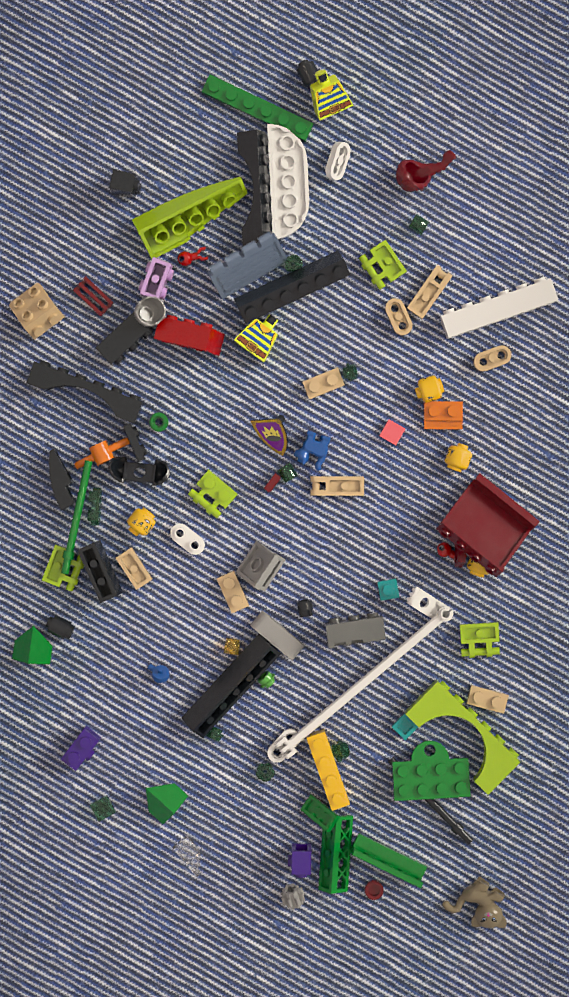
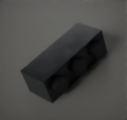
[96,312,154,366]
[77,540,123,603]

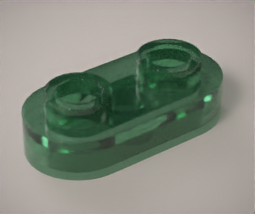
[87,487,102,526]

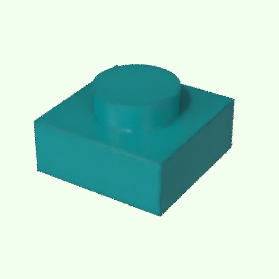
[377,578,399,601]
[391,712,418,740]

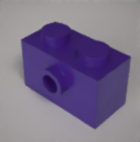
[61,726,102,771]
[288,843,311,878]

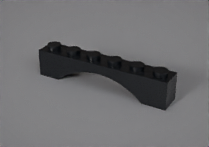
[237,129,272,246]
[26,360,144,424]

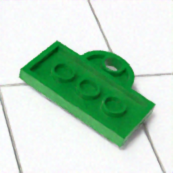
[391,741,471,801]

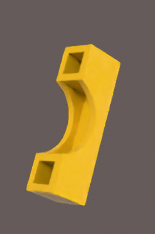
[306,729,350,811]

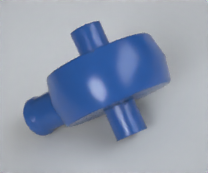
[148,664,170,683]

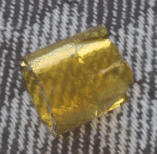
[223,638,240,655]

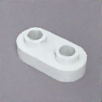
[325,142,351,180]
[170,524,205,555]
[267,728,298,763]

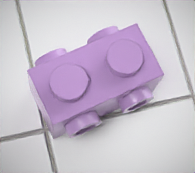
[138,257,174,300]

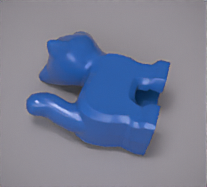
[294,431,331,471]

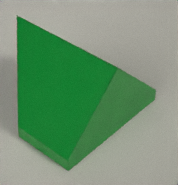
[12,626,53,665]
[146,783,189,824]

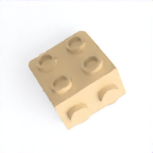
[9,283,65,340]

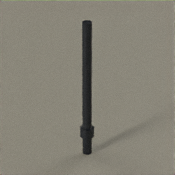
[388,757,473,845]

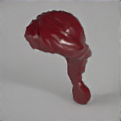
[396,150,456,192]

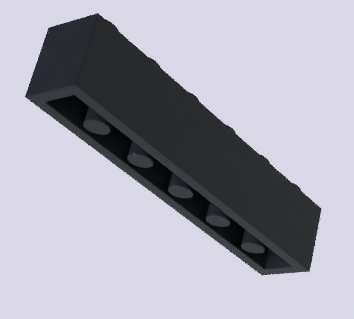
[234,251,350,324]
[181,634,281,738]

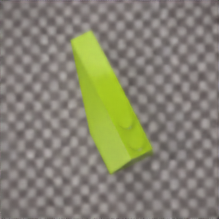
[132,177,248,259]

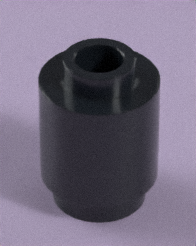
[296,59,318,90]
[45,614,75,640]

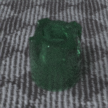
[409,214,430,235]
[277,462,298,483]

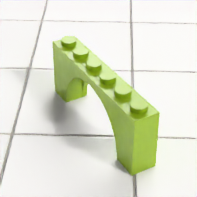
[405,679,520,795]

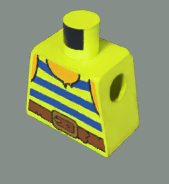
[310,70,353,120]
[234,314,278,363]

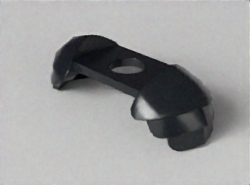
[108,456,170,486]

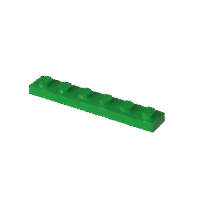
[201,74,314,142]

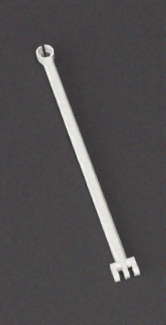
[275,606,453,759]

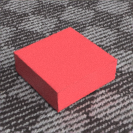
[379,420,405,446]

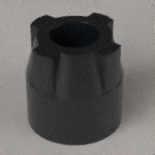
[297,599,313,617]

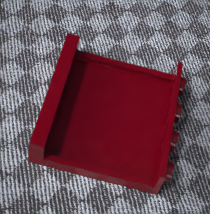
[436,473,540,577]

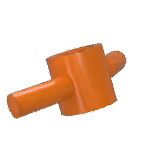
[74,437,130,469]

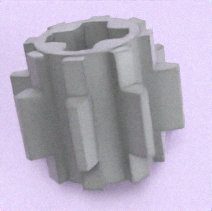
[281,883,305,910]

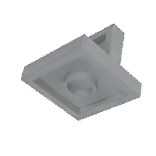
[236,541,285,592]

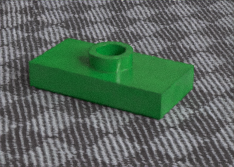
[300,794,340,833]

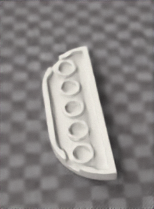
[267,124,309,240]

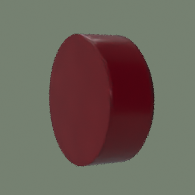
[364,879,384,900]

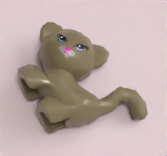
[442,877,507,928]

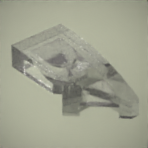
[173,835,201,877]

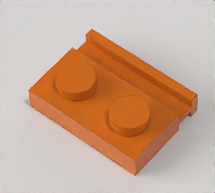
[424,401,463,430]

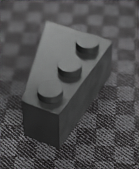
[325,612,386,649]

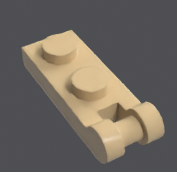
[406,265,453,319]
[310,476,364,496]

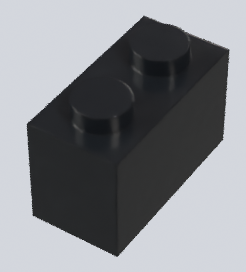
[109,169,142,199]

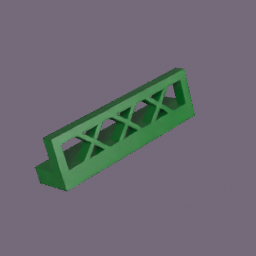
[318,815,353,894]
[350,832,427,888]

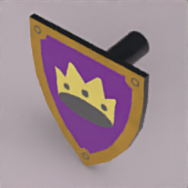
[250,415,288,456]

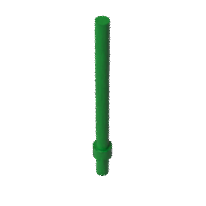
[61,460,93,575]

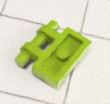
[358,240,407,290]
[188,469,238,519]
[42,545,84,592]
[459,622,500,658]

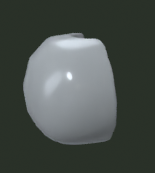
[134,296,166,327]

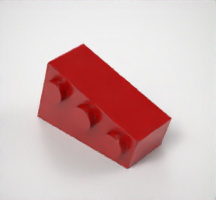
[154,315,225,356]

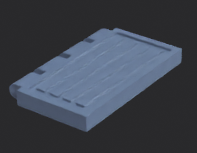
[207,232,288,300]

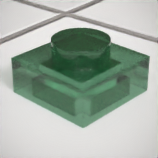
[90,795,116,822]

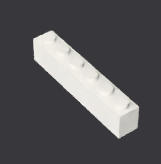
[440,277,558,339]

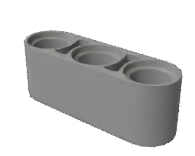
[250,610,305,660]

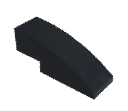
[49,449,76,511]

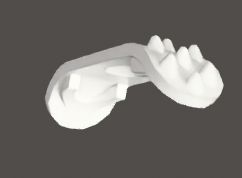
[407,586,449,619]

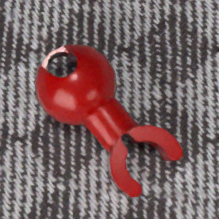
[178,247,208,266]
[437,542,467,559]

